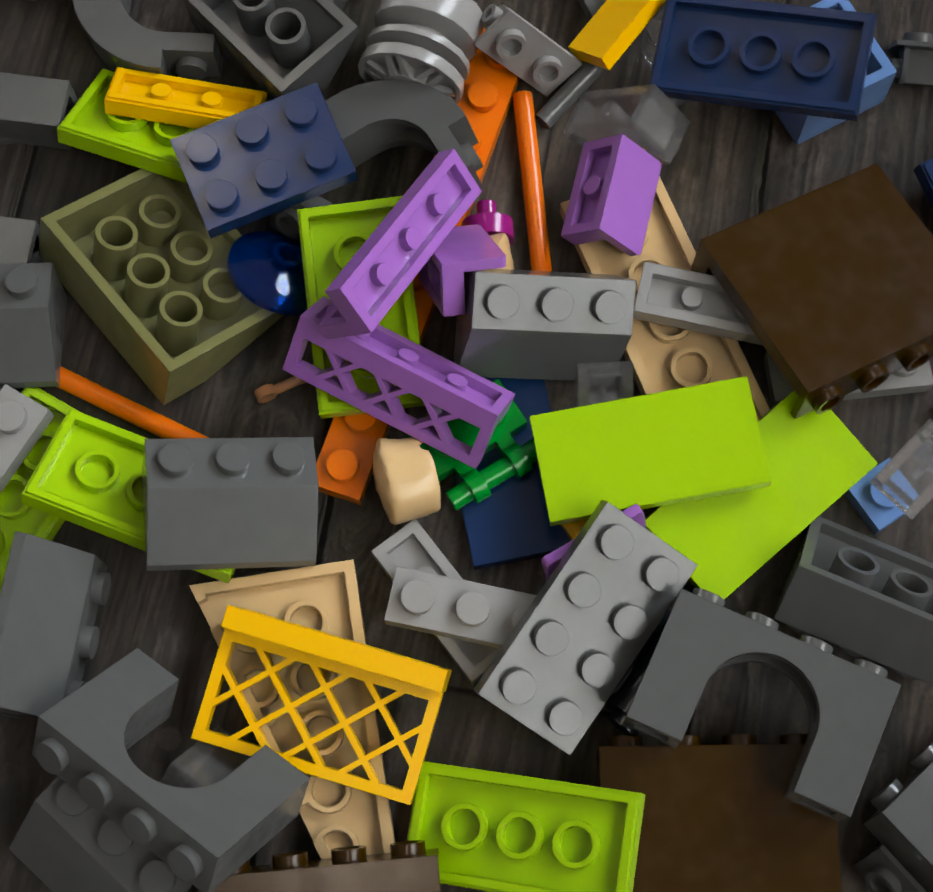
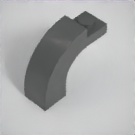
[72,0,223,80]
[325,79,484,192]

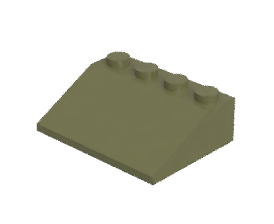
[38,169,298,406]

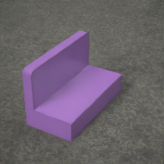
[561,134,661,256]
[419,224,506,317]

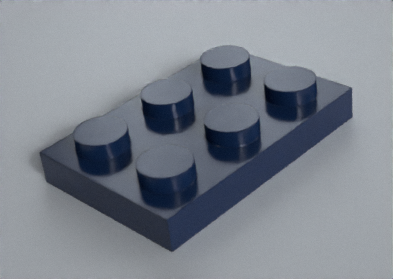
[170,82,358,238]

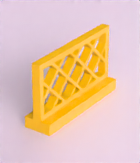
[191,605,452,805]

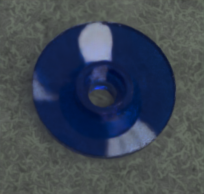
[227,231,308,315]

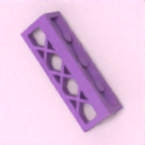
[317,148,482,339]
[282,296,515,469]

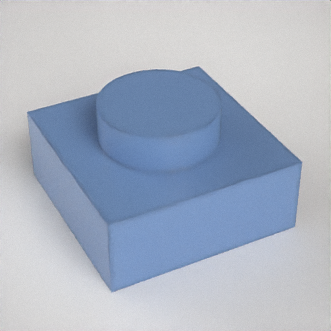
[844,457,923,535]

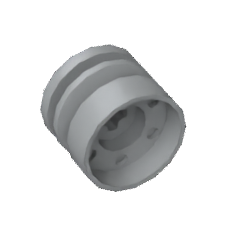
[358,0,485,104]

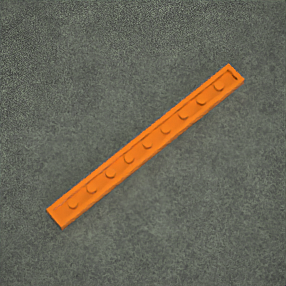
[316,28,521,506]

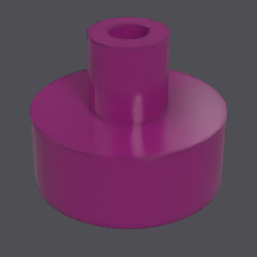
[461,199,514,246]

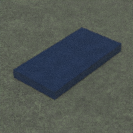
[648,0,877,121]
[441,359,572,570]

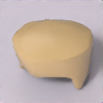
[373,437,441,525]

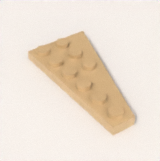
[189,559,395,859]

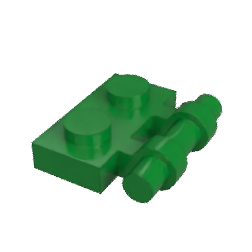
[407,379,537,511]

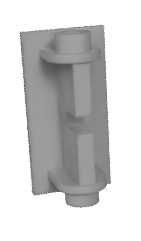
[473,4,582,97]

